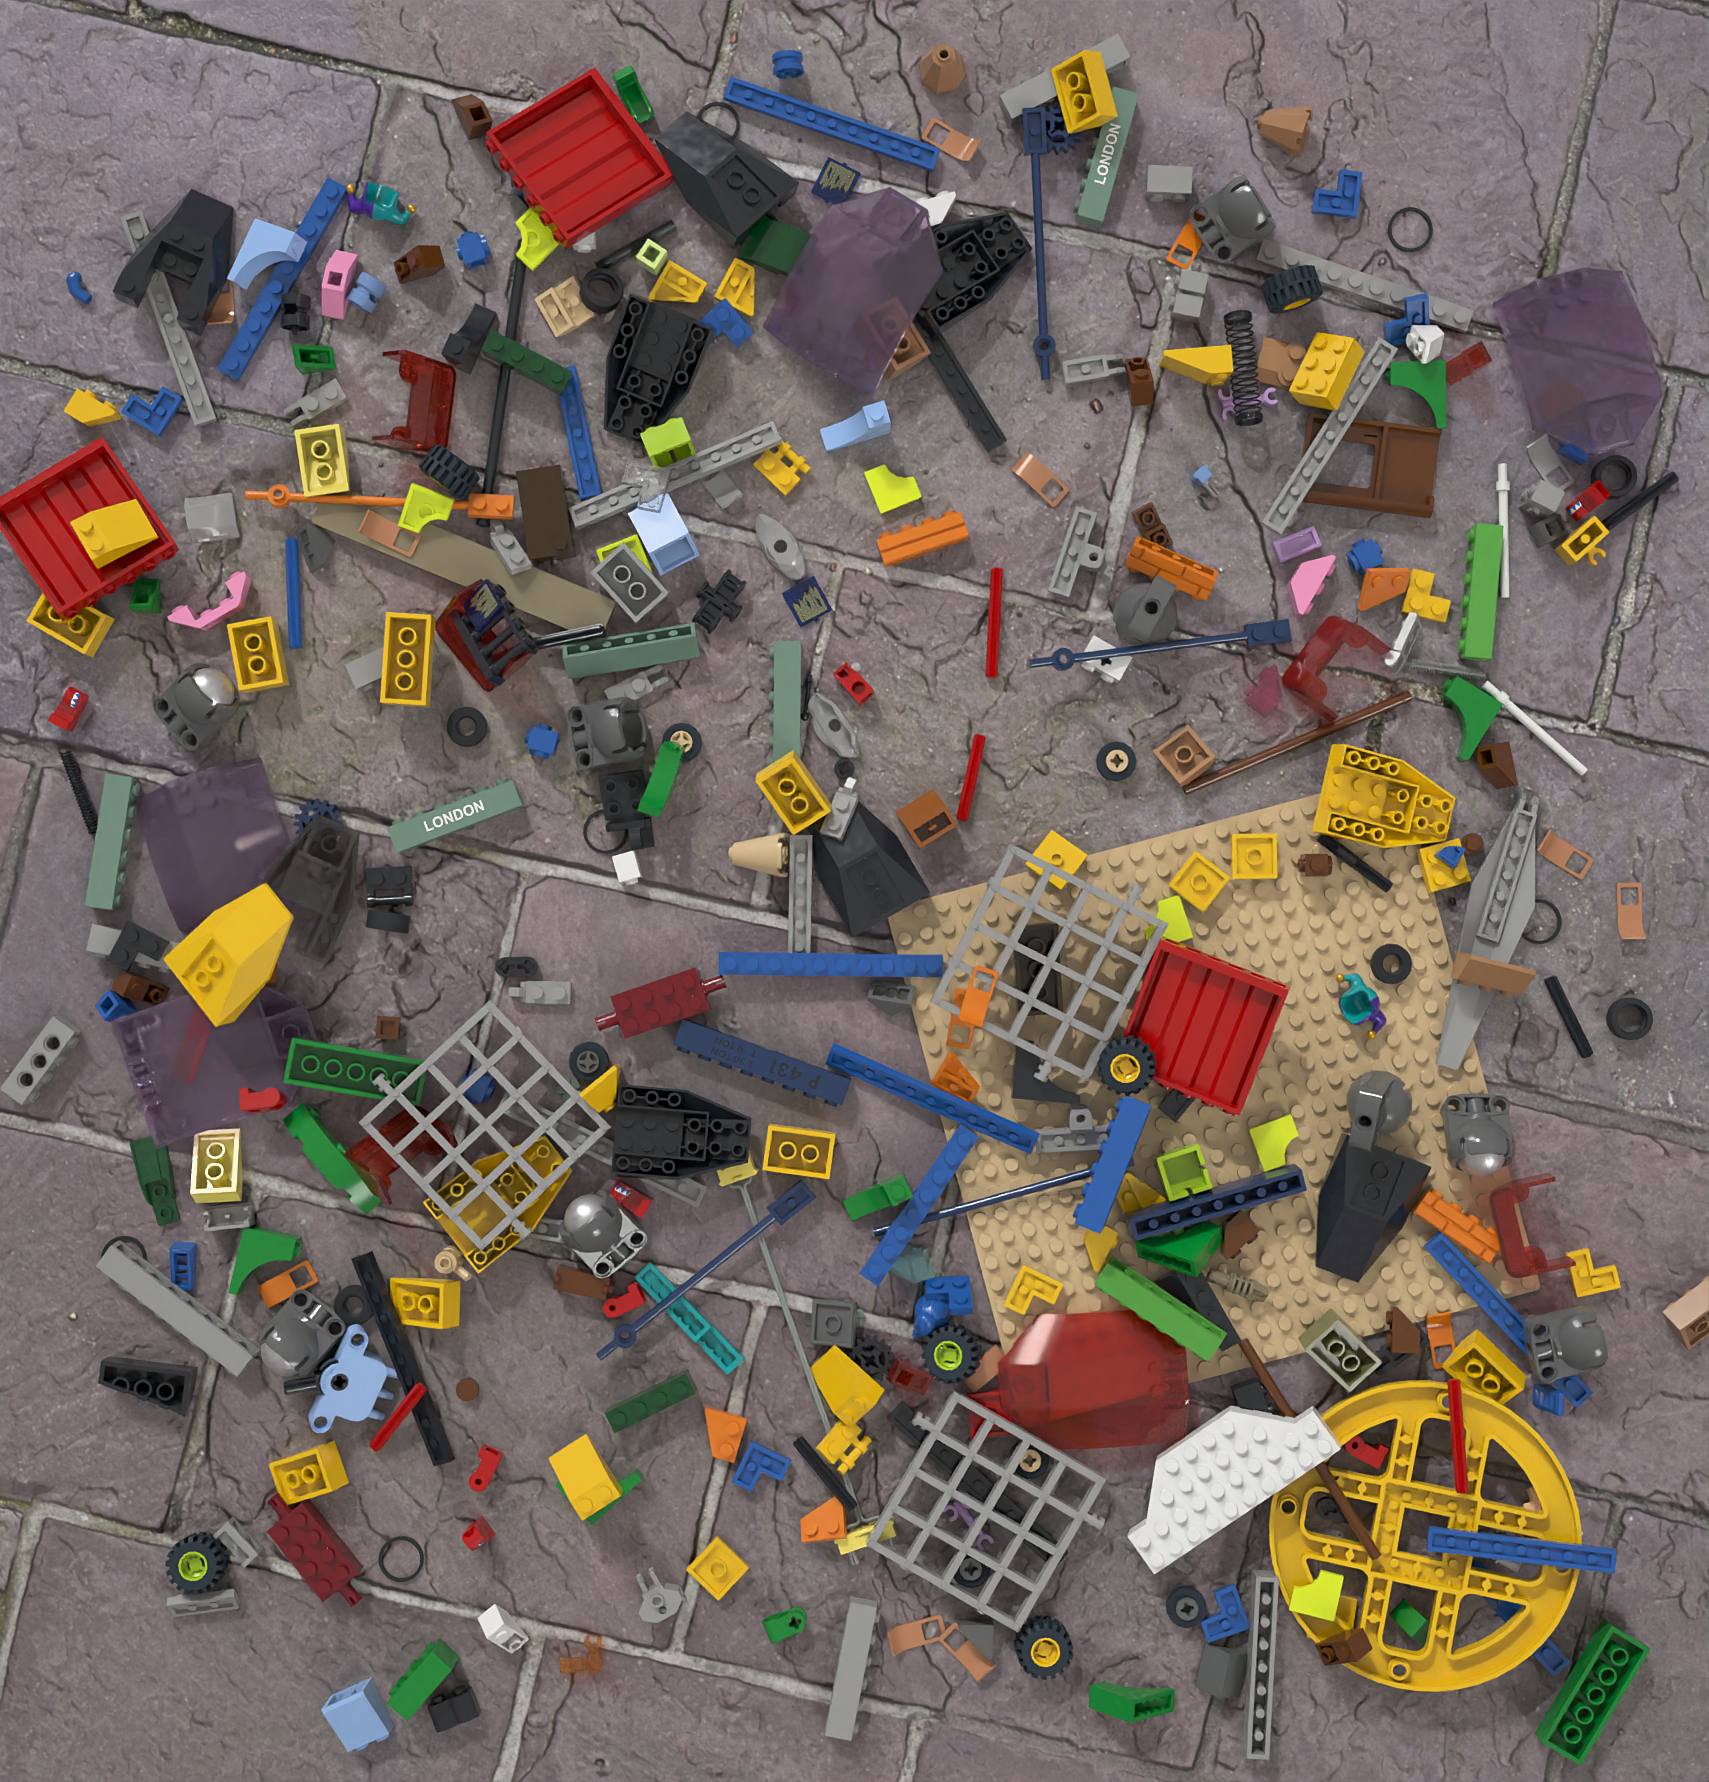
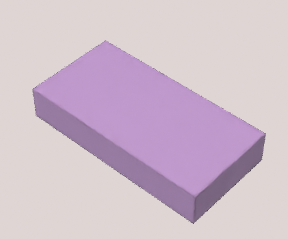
[1271,526,1322,564]

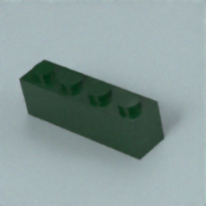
[482,330,574,397]
[605,1369,697,1434]

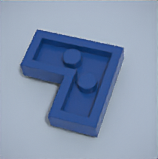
[1311,169,1362,219]
[1383,293,1430,346]
[700,298,755,348]
[121,387,184,437]
[925,1275,973,1315]
[732,1440,792,1492]
[1200,1583,1250,1643]

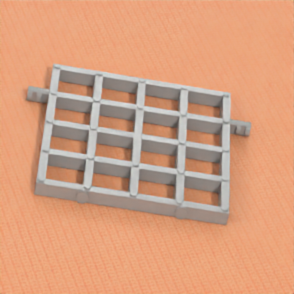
[930,844,1168,1082]
[359,1000,611,1251]
[865,1389,1107,1632]

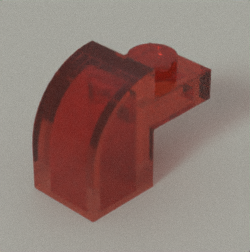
[1446,341,1492,386]
[886,1357,934,1396]

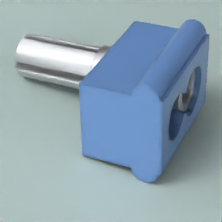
[1190,465,1220,498]

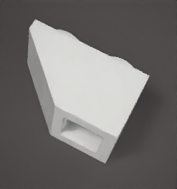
[912,191,956,236]
[1406,325,1444,363]
[478,1604,529,1654]

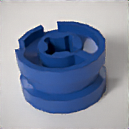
[772,50,804,79]

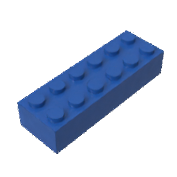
[1073,1095,1152,1234]

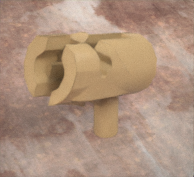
[434,1245,471,1281]

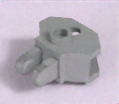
[636,1567,684,1623]

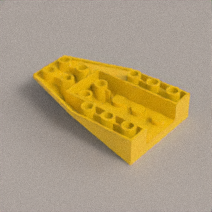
[1312,744,1456,848]
[163,883,294,1027]
[423,1136,572,1274]

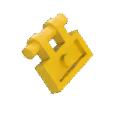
[753,440,811,496]
[815,1420,872,1475]

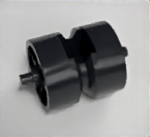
[280,290,311,335]

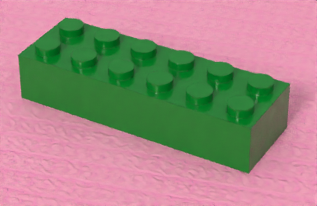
[283,1036,426,1106]
[1534,1618,1650,1766]

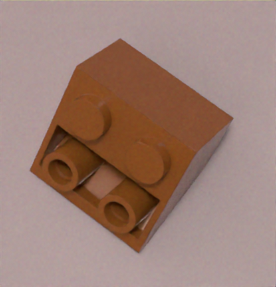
[896,788,958,850]

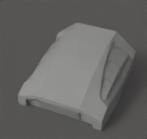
[184,493,241,543]

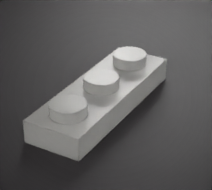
[167,1588,240,1617]

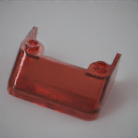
[371,350,456,452]
[435,579,538,692]
[1281,615,1391,723]
[346,1106,462,1206]
[1488,1173,1576,1278]

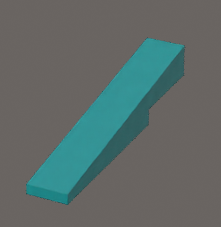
[634,1262,746,1375]

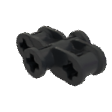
[692,569,747,634]

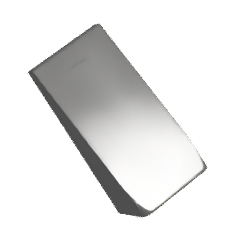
[526,1216,566,1243]

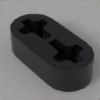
[495,956,539,977]
[1315,1497,1359,1524]

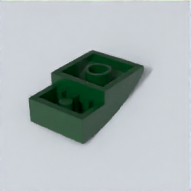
[738,217,820,282]

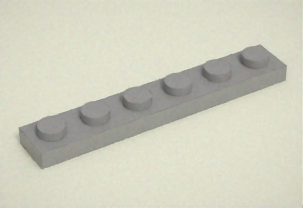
[788,835,812,953]

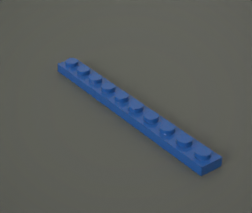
[723,77,940,172]
[217,177,348,381]
[718,952,943,977]
[826,1043,1040,1155]
[1423,1231,1593,1408]

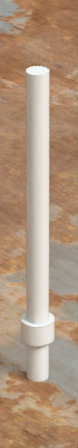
[1496,463,1510,598]
[1482,680,1587,776]

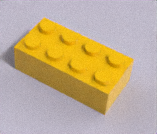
[380,612,436,708]

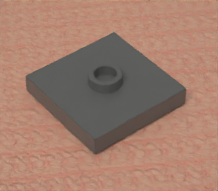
[810,1298,857,1348]

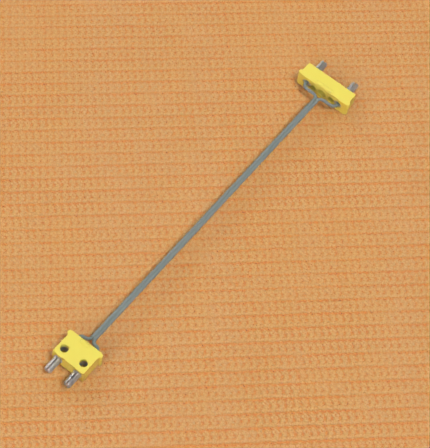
[717,1150,897,1565]

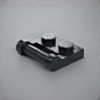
[366,866,414,908]

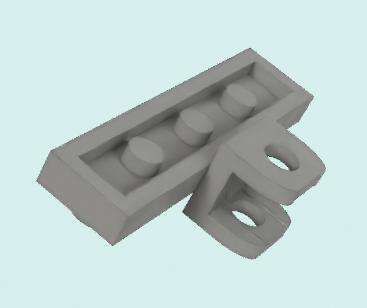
[1048,506,1105,598]
[1035,1105,1110,1153]

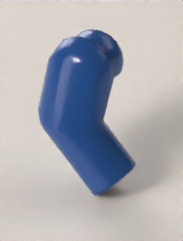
[66,271,92,305]

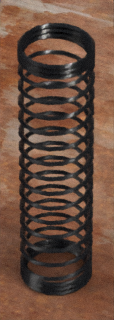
[1223,310,1263,426]

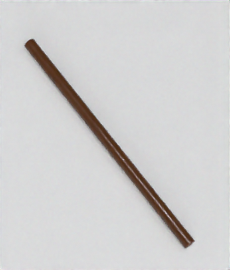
[1182,690,1412,795]
[1238,1338,1381,1560]

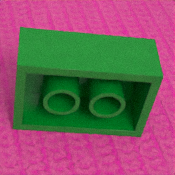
[387,1639,459,1721]

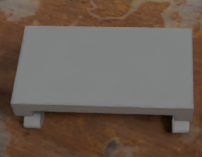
[203,1202,255,1232]
[213,1517,264,1568]

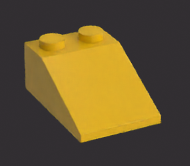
[1158,345,1233,386]
[70,499,158,569]
[390,1277,461,1329]
[810,1345,884,1428]
[548,1433,623,1521]
[269,1440,349,1505]

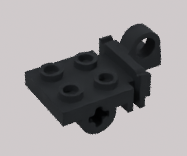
[598,769,655,850]

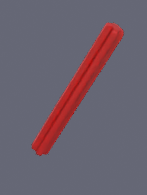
[985,567,1003,678]
[1447,1379,1468,1494]

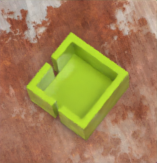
[640,417,696,471]
[1153,1142,1213,1201]

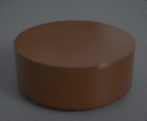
[456,1377,479,1401]

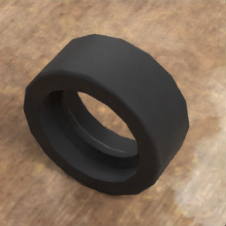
[579,268,624,314]
[1590,455,1637,500]
[366,910,411,933]
[1606,998,1653,1040]

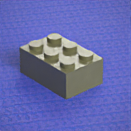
[1298,1308,1382,1392]

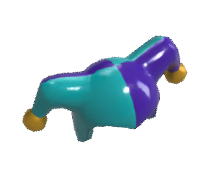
[346,182,417,226]
[1335,973,1387,1040]

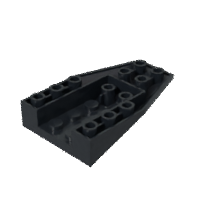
[655,111,799,249]
[883,212,1033,340]
[604,294,717,446]
[809,794,930,938]
[611,1084,752,1180]
[1315,1133,1432,1283]

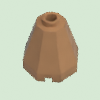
[919,44,966,95]
[1257,106,1313,157]

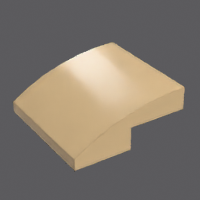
[535,276,598,338]

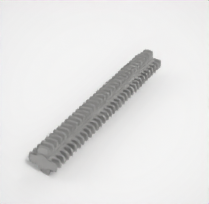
[1400,658,1485,681]

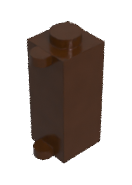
[553,1264,615,1301]

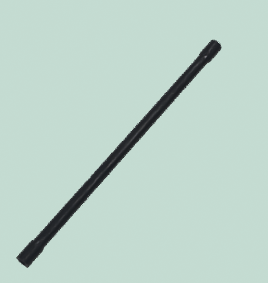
[476,239,526,527]

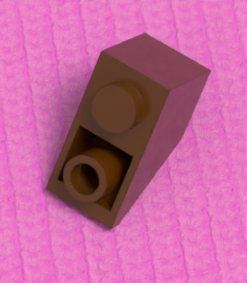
[451,94,493,140]
[393,245,445,284]
[1125,357,1154,406]
[1475,741,1518,789]
[111,968,170,1008]
[1221,1210,1260,1260]
[1385,1306,1420,1354]
[1315,1628,1373,1666]

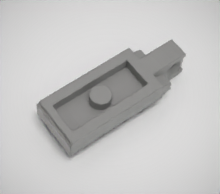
[489,519,532,575]
[820,777,859,841]
[508,981,572,1004]

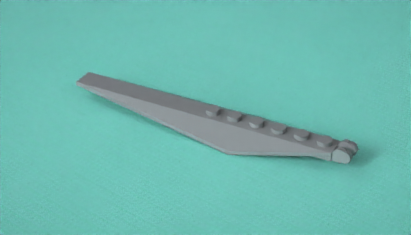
[1436,792,1540,1071]

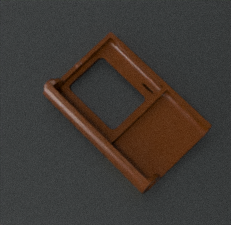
[1302,412,1442,518]

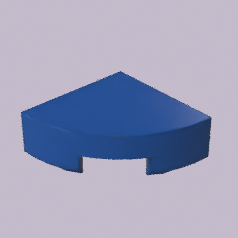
[1434,846,1466,869]

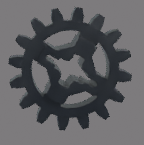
[846,1334,894,1382]

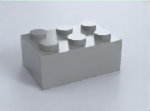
[590,542,670,623]

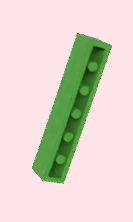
[1457,523,1504,661]
[1094,1256,1227,1362]

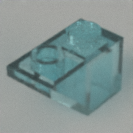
[889,1247,935,1284]

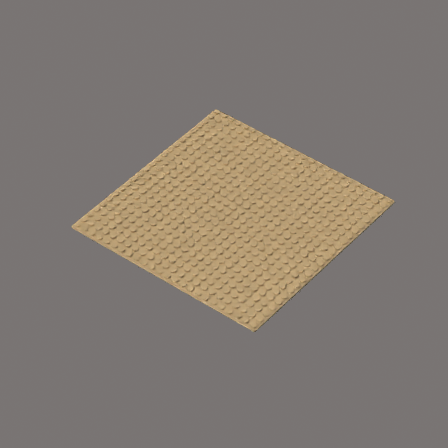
[888,793,1540,1426]

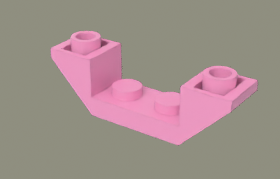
[167,571,252,631]

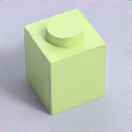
[636,239,669,276]

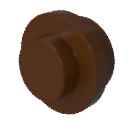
[1461,833,1484,856]

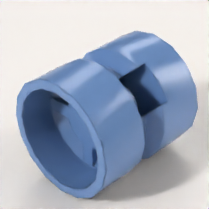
[346,272,387,315]

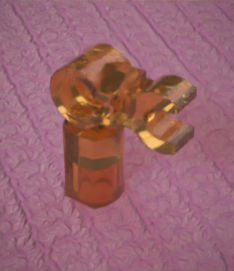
[560,1635,603,1674]

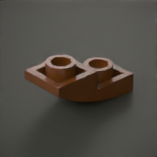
[1131,502,1173,548]

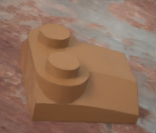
[1253,337,1308,391]
[1153,725,1216,787]

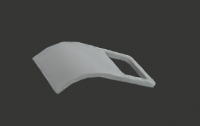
[1527,433,1574,490]
[700,469,743,509]

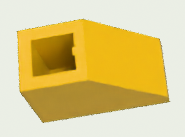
[64,388,122,427]
[1082,1224,1119,1273]

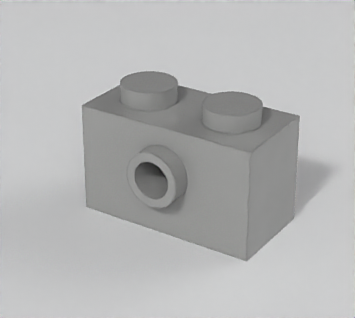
[1519,480,1565,520]

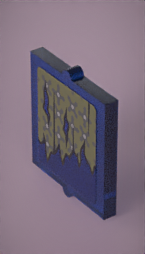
[811,157,861,209]
[782,576,832,628]
[463,579,505,633]

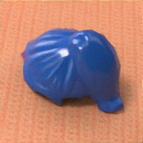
[912,1294,951,1339]

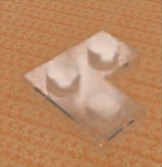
[622,461,672,514]

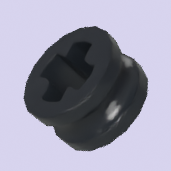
[834,758,854,779]

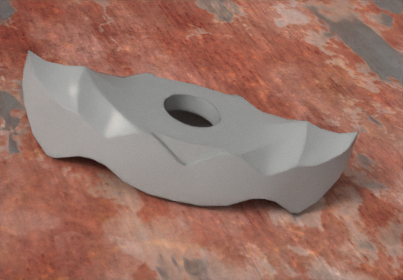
[755,514,807,580]
[808,692,860,759]

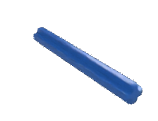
[285,538,302,649]

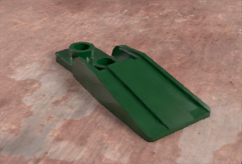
[130,1133,181,1226]

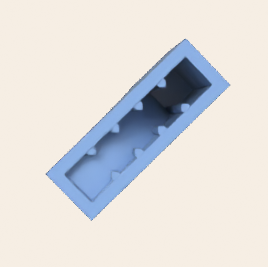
[227,218,307,290]
[820,400,891,452]

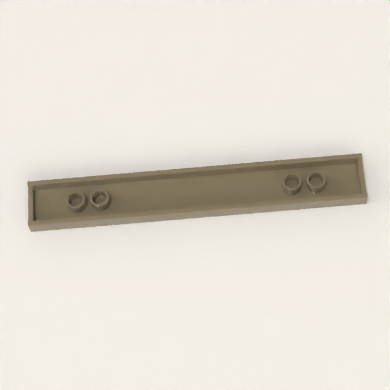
[311,491,618,640]

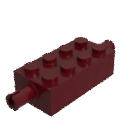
[595,967,727,1039]
[267,1492,363,1607]

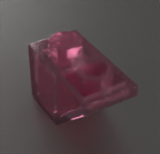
[1243,664,1281,717]

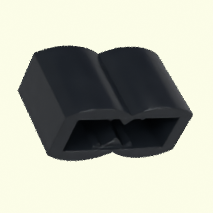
[427,1685,481,1733]

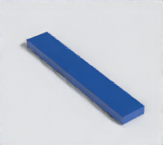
[558,365,602,501]

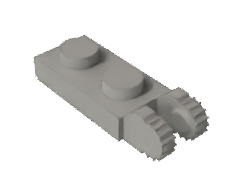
[1061,354,1126,385]
[283,378,348,428]
[1384,612,1422,675]
[604,664,669,701]

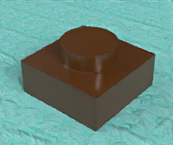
[376,1016,401,1040]

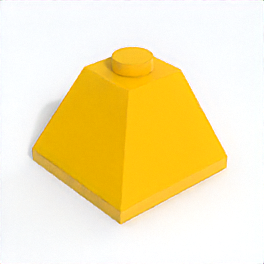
[580,1063,621,1113]

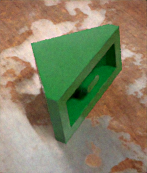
[292,344,336,375]
[129,579,161,614]
[1389,1598,1430,1646]

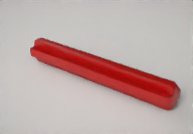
[956,734,986,821]
[369,1383,427,1452]

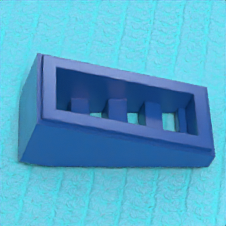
[169,1242,197,1291]
[1533,1384,1564,1416]

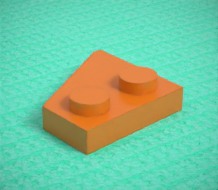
[1357,568,1411,611]
[930,1051,980,1103]
[705,1406,747,1463]
[800,1496,847,1544]

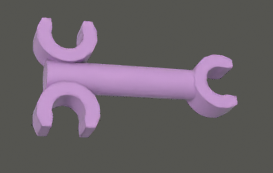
[1217,388,1278,422]
[943,1490,994,1551]

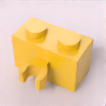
[1554,516,1610,566]

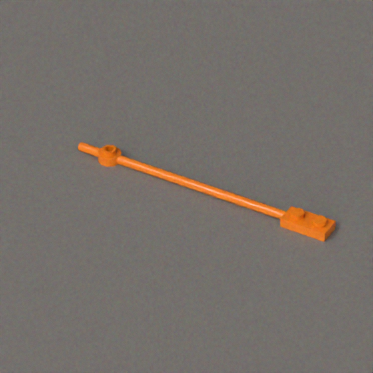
[245,484,515,520]

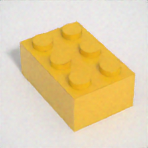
[1289,332,1365,411]
[27,593,115,657]
[227,616,289,693]
[755,750,831,835]
[762,1123,836,1179]

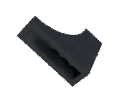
[441,303,497,375]
[1011,1040,1080,1104]

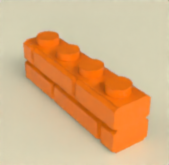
[876,510,969,568]
[1124,536,1219,601]
[1411,1189,1503,1264]

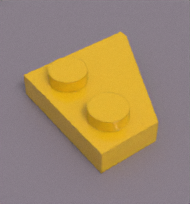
[714,258,755,318]
[648,260,708,303]
[1116,1171,1166,1213]

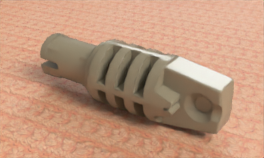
[1206,1268,1269,1301]

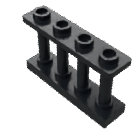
[449,581,538,686]

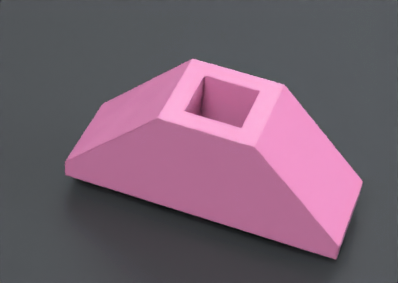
[322,250,358,320]
[1287,555,1336,618]

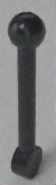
[801,675,813,721]

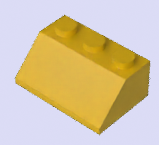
[1051,50,1118,134]
[1442,1329,1526,1404]

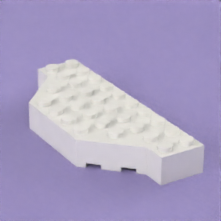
[1128,1406,1341,1574]

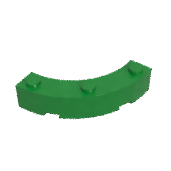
[283,1102,387,1214]

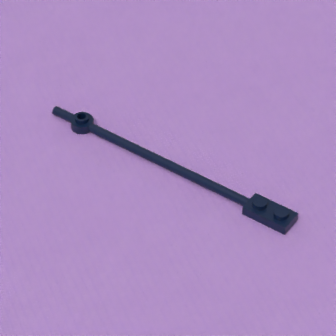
[1022,107,1056,380]
[1029,619,1292,671]
[873,1157,1135,1237]
[596,1179,816,1361]

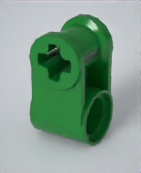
[762,1607,807,1644]

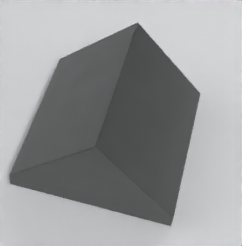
[1195,1642,1248,1699]

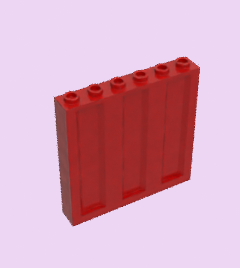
[485,67,674,250]
[0,437,179,621]
[1124,936,1291,1116]

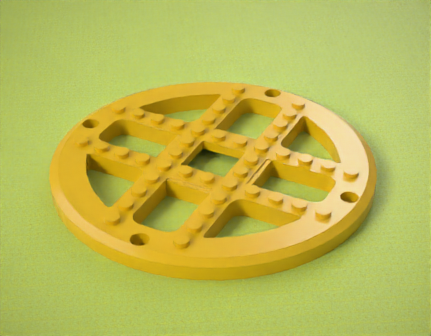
[1269,1380,1582,1692]

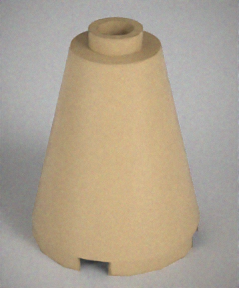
[728,833,790,877]

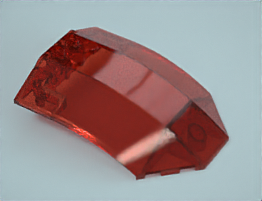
[998,1309,1189,1449]

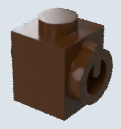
[1298,854,1333,877]

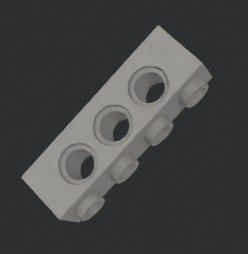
[0,1016,82,1105]

